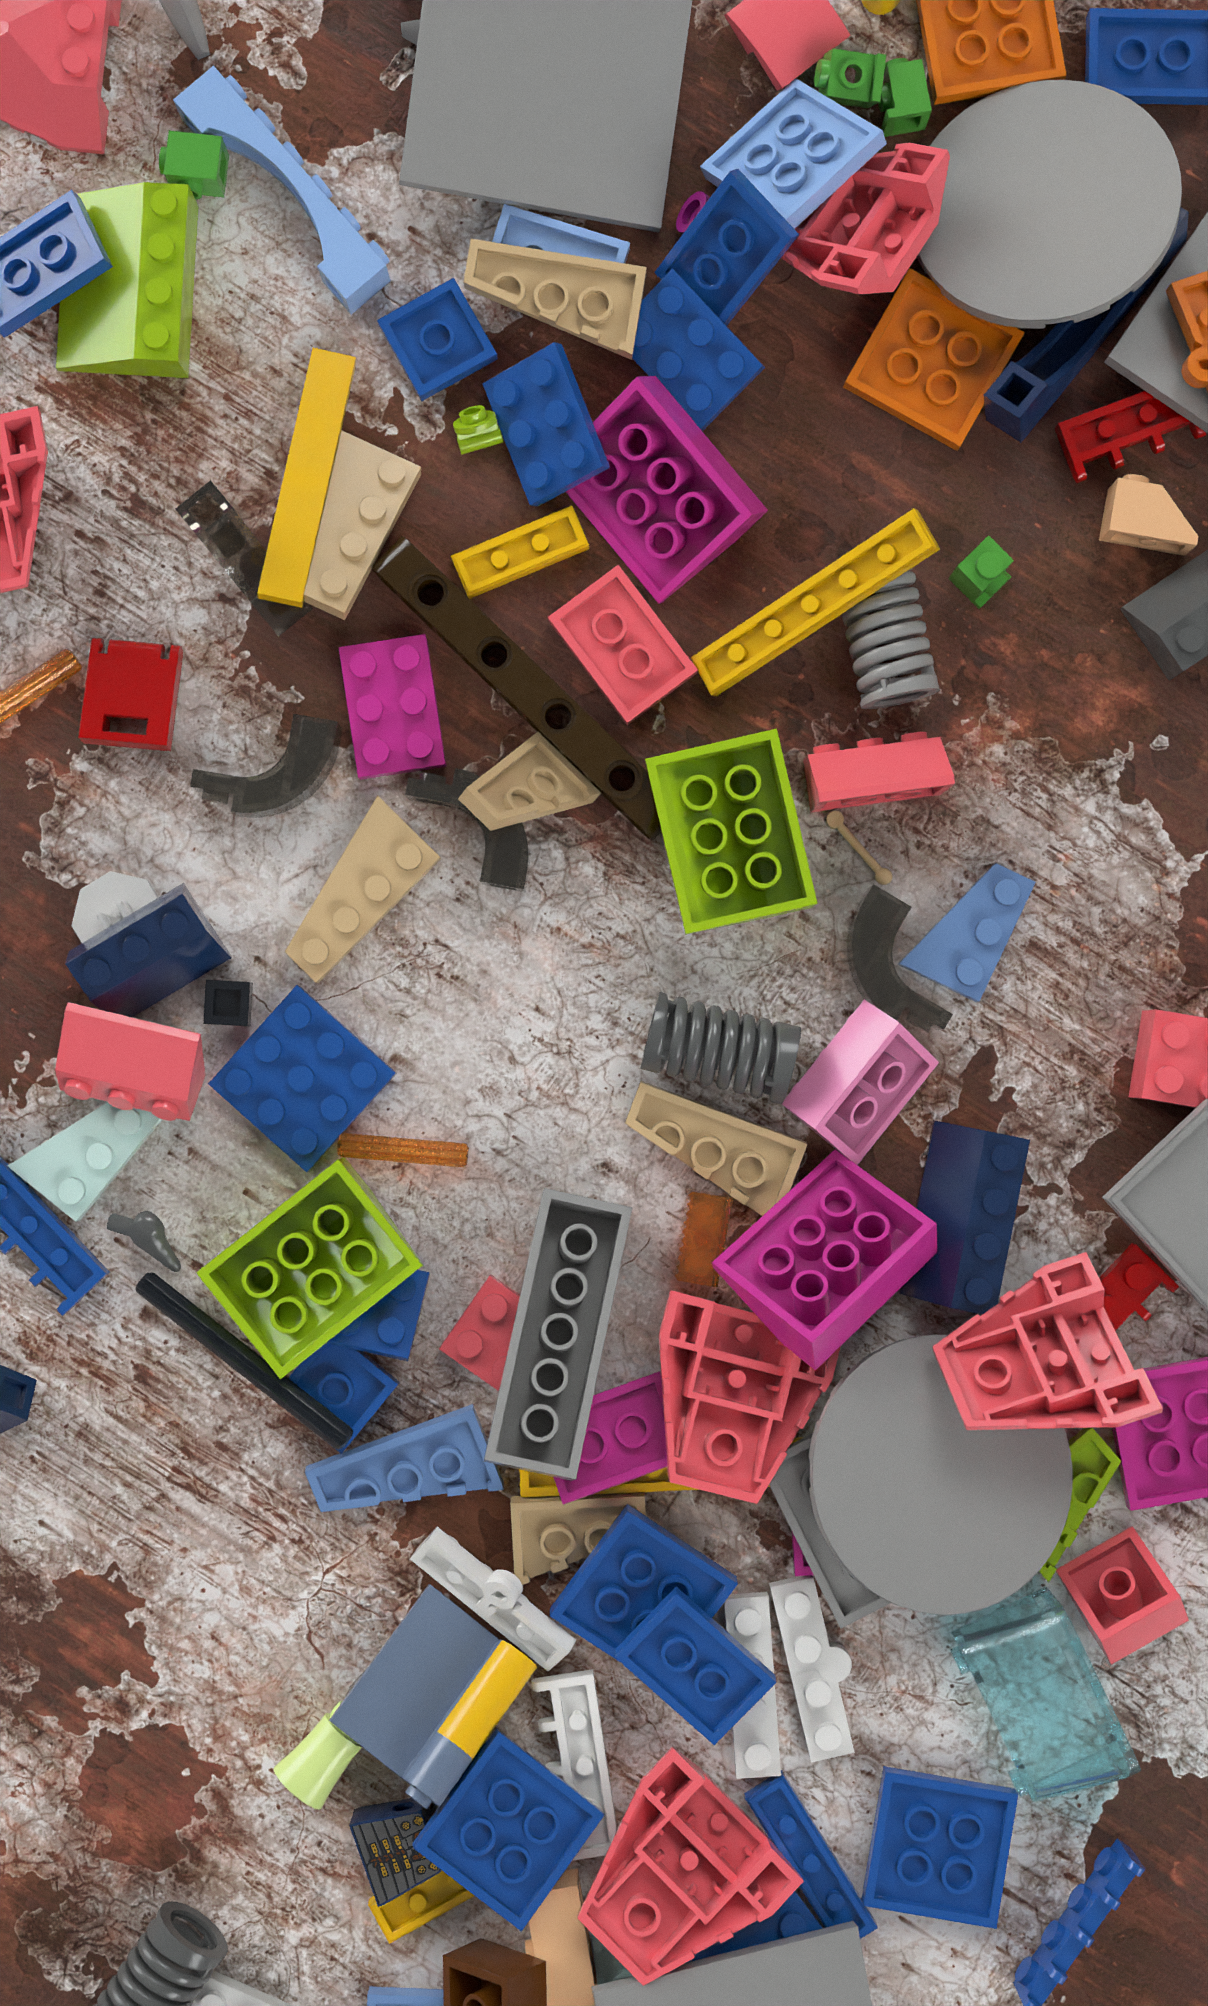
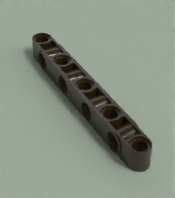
[371,536,662,841]

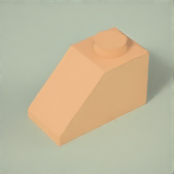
[1099,474,1199,556]

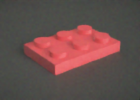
[548,565,698,725]
[439,1274,520,1391]

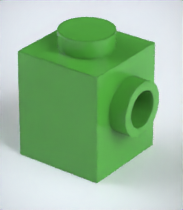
[159,130,229,200]

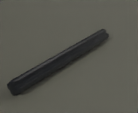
[135,1273,354,1450]

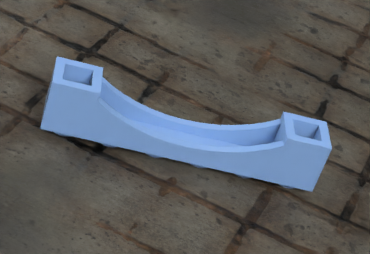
[173,65,391,315]

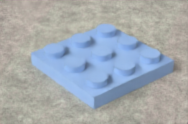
[700,79,887,229]

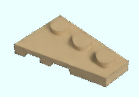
[458,732,601,831]

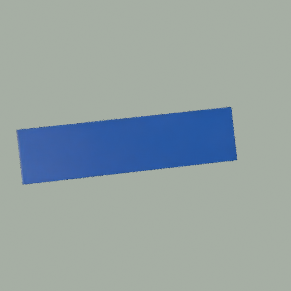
[744,1770,878,1939]

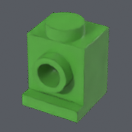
[814,48,886,108]
[878,58,932,137]
[948,535,1014,609]

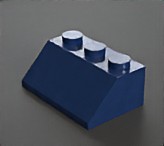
[65,883,232,1017]

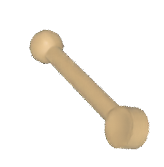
[826,811,892,885]

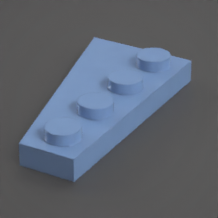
[305,1404,504,1512]

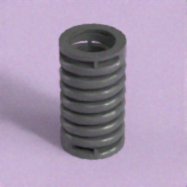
[640,992,801,1105]
[93,1901,228,2006]

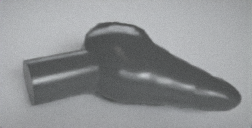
[107,1211,181,1272]

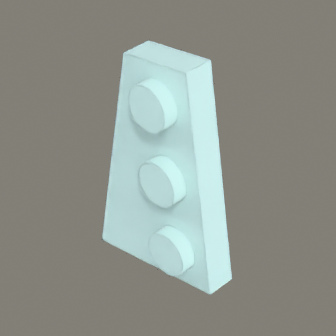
[8,1102,162,1222]

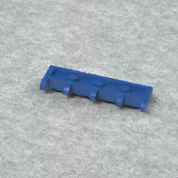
[0,1156,110,1316]
[1013,1838,1146,2006]

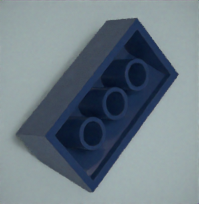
[899,1120,1030,1314]

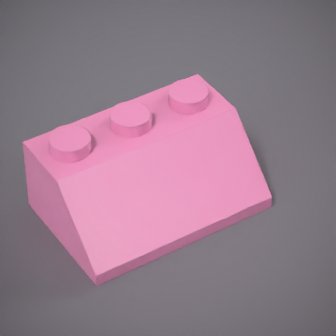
[782,999,939,1165]

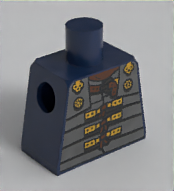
[349,1798,442,1907]

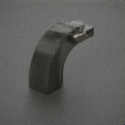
[175,480,313,637]
[190,714,343,818]
[405,768,530,893]
[847,884,953,1033]

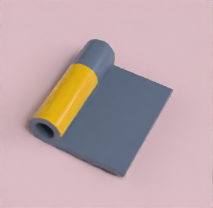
[329,1584,537,1810]

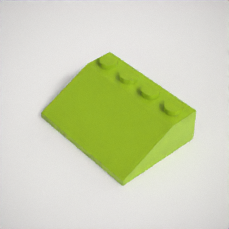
[56,182,199,378]
[645,729,818,935]
[196,1157,423,1379]

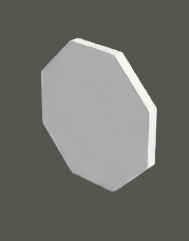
[71,871,159,943]

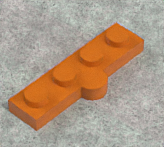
[1166,270,1208,393]

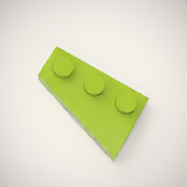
[1039,1428,1121,1583]

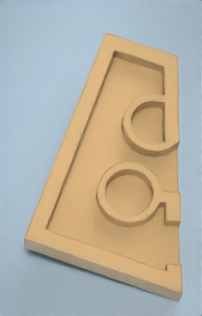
[510,1492,646,1585]

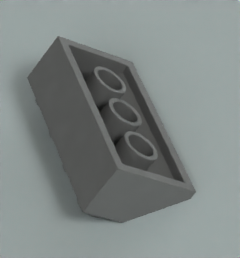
[1120,550,1208,681]

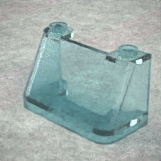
[950,1587,1141,1803]

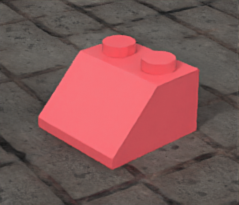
[1056,1526,1189,1665]

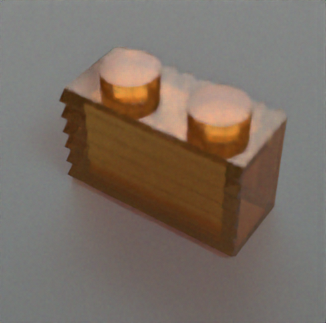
[673,1188,733,1287]

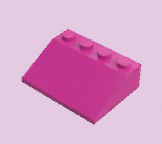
[566,376,768,604]
[712,1149,937,1370]

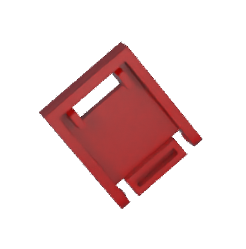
[78,638,183,751]

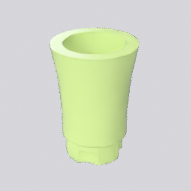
[273,1701,362,1810]

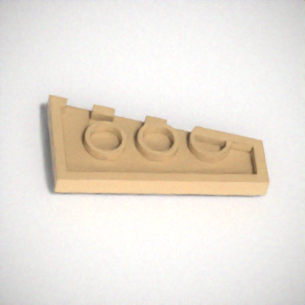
[463,239,647,360]
[304,430,421,620]
[285,795,441,983]
[625,1081,807,1216]

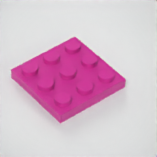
[1112,1357,1208,1511]

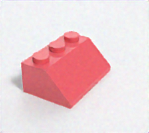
[803,732,955,813]
[55,1002,206,1121]

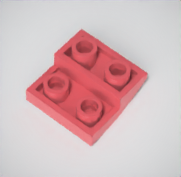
[724,0,851,91]

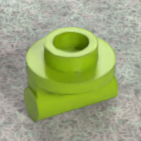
[453,405,503,455]

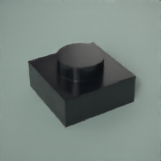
[203,980,253,1027]

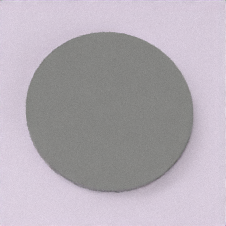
[917,80,1182,329]
[808,1335,1073,1615]

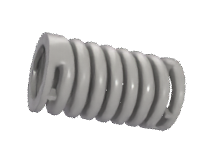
[842,568,940,709]

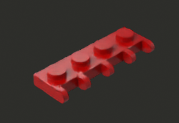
[1054,391,1206,483]
[1099,1243,1179,1331]

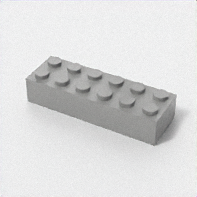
[483,1188,633,1481]

